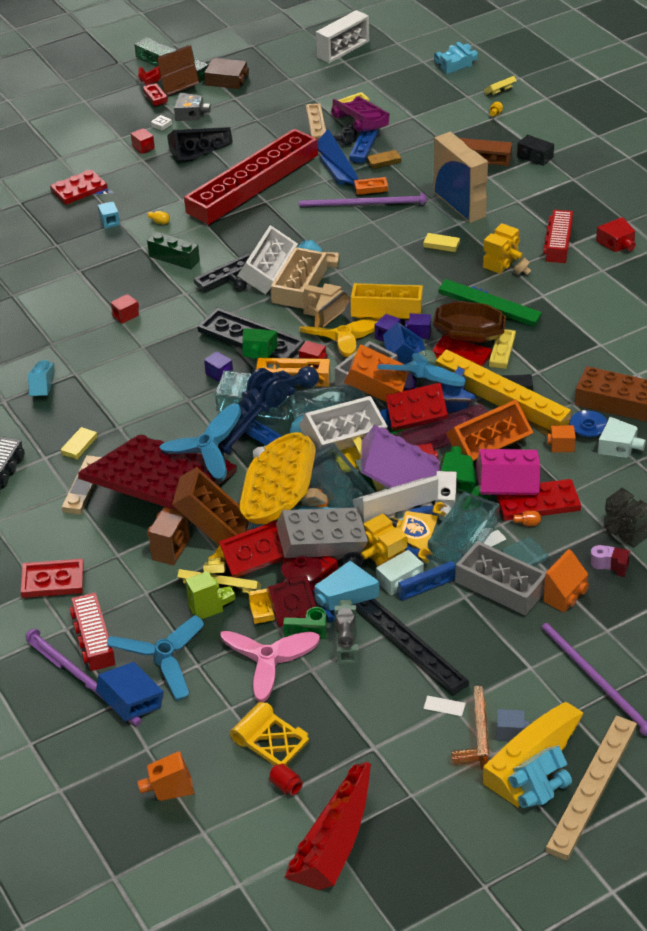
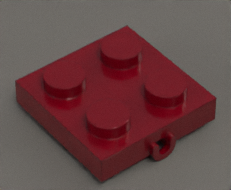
[266,575,316,627]

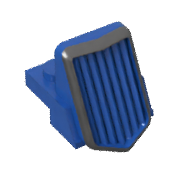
[441,367,476,413]

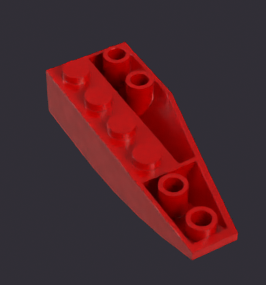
[284,762,371,890]

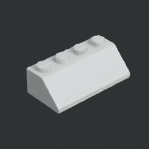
[352,476,438,522]

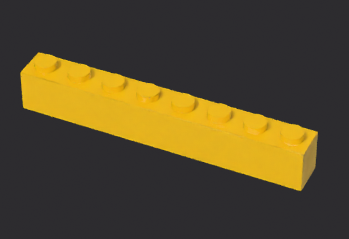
[436,349,571,432]

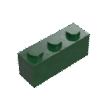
[147,232,200,270]

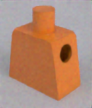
[138,751,195,801]

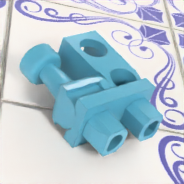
[434,42,478,74]
[508,746,572,808]

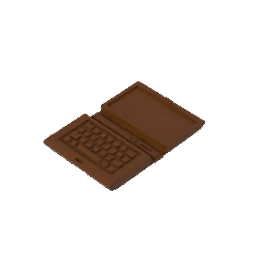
[158,45,199,96]

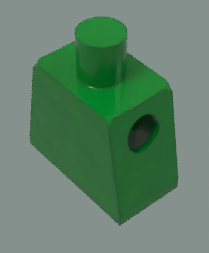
[243,328,277,359]
[439,446,476,493]

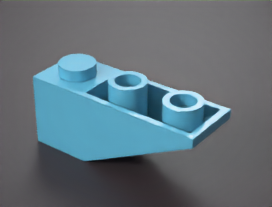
[28,360,54,396]

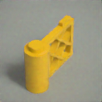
[230,702,309,766]

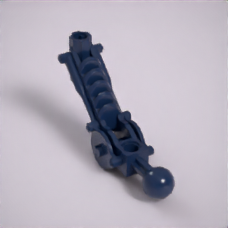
[218,366,319,455]

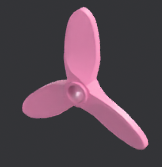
[220,631,320,702]

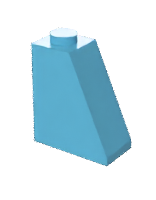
[314,561,379,611]

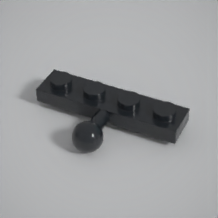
[194,253,251,292]

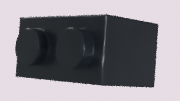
[517,135,554,166]

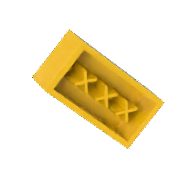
[351,283,423,320]

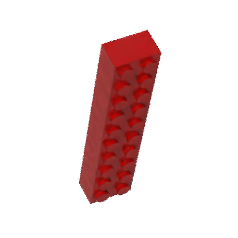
[184,128,318,225]

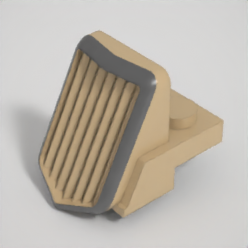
[303,283,350,328]

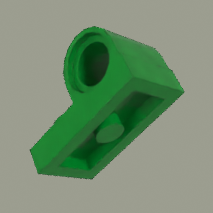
[283,607,327,640]

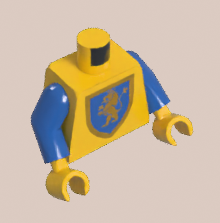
[390,502,447,563]

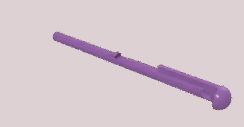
[299,193,427,207]
[542,623,647,736]
[26,629,142,727]

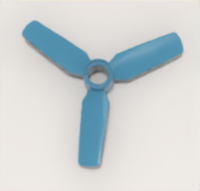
[107,615,204,701]

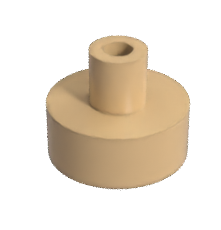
[513,257,531,275]

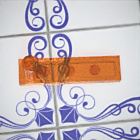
[452,686,490,770]

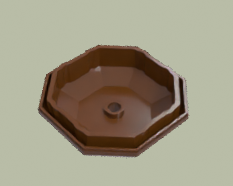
[433,301,506,343]

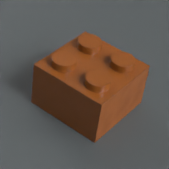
[147,507,191,566]

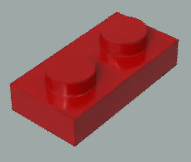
[143,83,168,106]

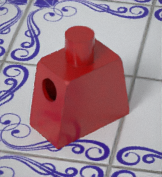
[596,217,636,252]

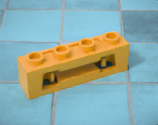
[256,358,330,387]

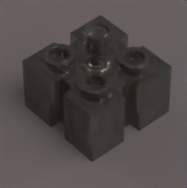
[603,488,647,548]

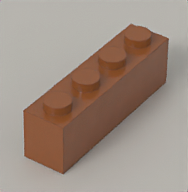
[459,138,512,166]

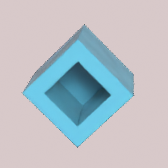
[98,202,120,229]

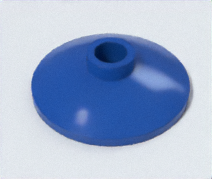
[570,411,607,437]

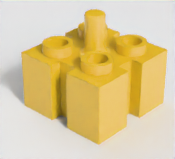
[483,223,523,274]
[361,513,407,567]

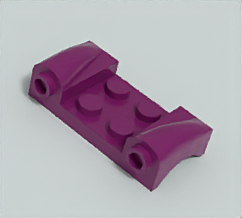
[331,96,390,132]

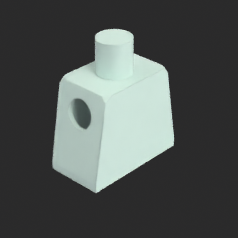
[598,417,646,458]

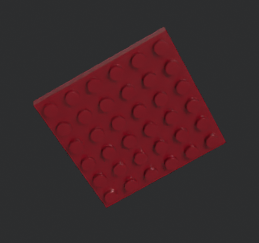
[78,435,237,511]

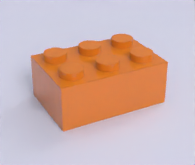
[343,344,409,402]

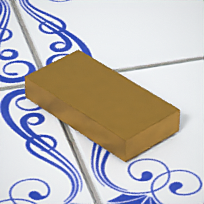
[367,150,401,169]

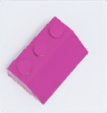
[476,449,540,495]

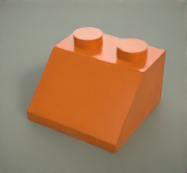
[543,549,589,613]

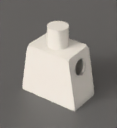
[435,471,456,521]

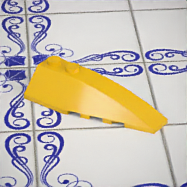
[483,702,583,808]

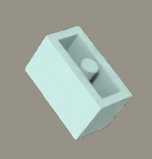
[376,550,424,596]

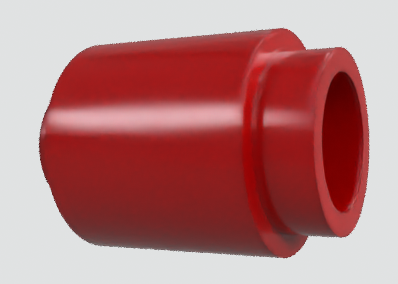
[269,763,303,796]

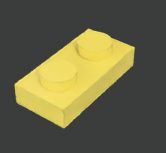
[484,76,516,95]
[203,558,226,573]

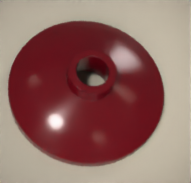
[281,556,322,583]

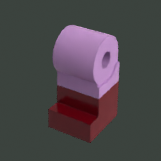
[591,545,630,577]

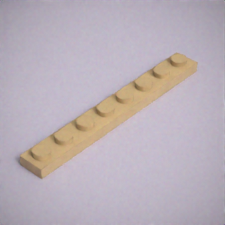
[546,716,637,861]

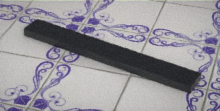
[353,599,469,696]

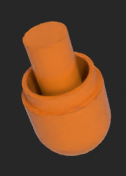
[513,511,541,527]

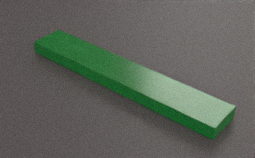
[438,279,542,327]

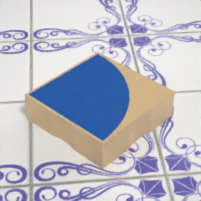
[434,132,488,223]

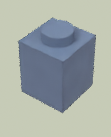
[496,709,529,741]

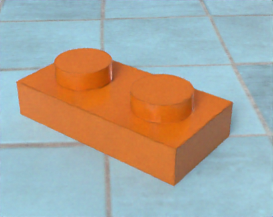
[354,177,388,195]

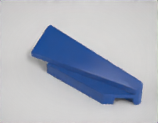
[317,129,358,188]

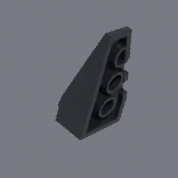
[167,127,233,161]

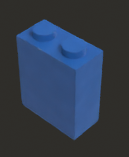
[96,662,164,722]

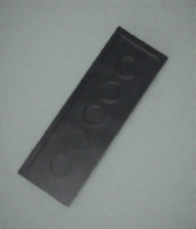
[197,307,305,358]

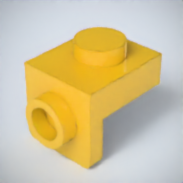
[248,589,275,624]

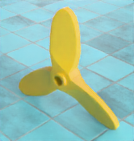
[299,318,380,357]

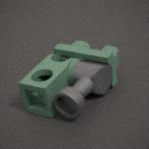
[335,600,359,664]

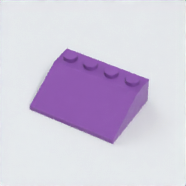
[362,424,440,488]

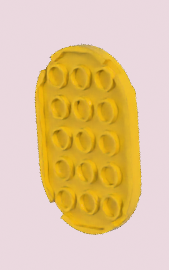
[240,432,316,525]

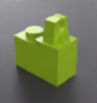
[185,571,235,619]

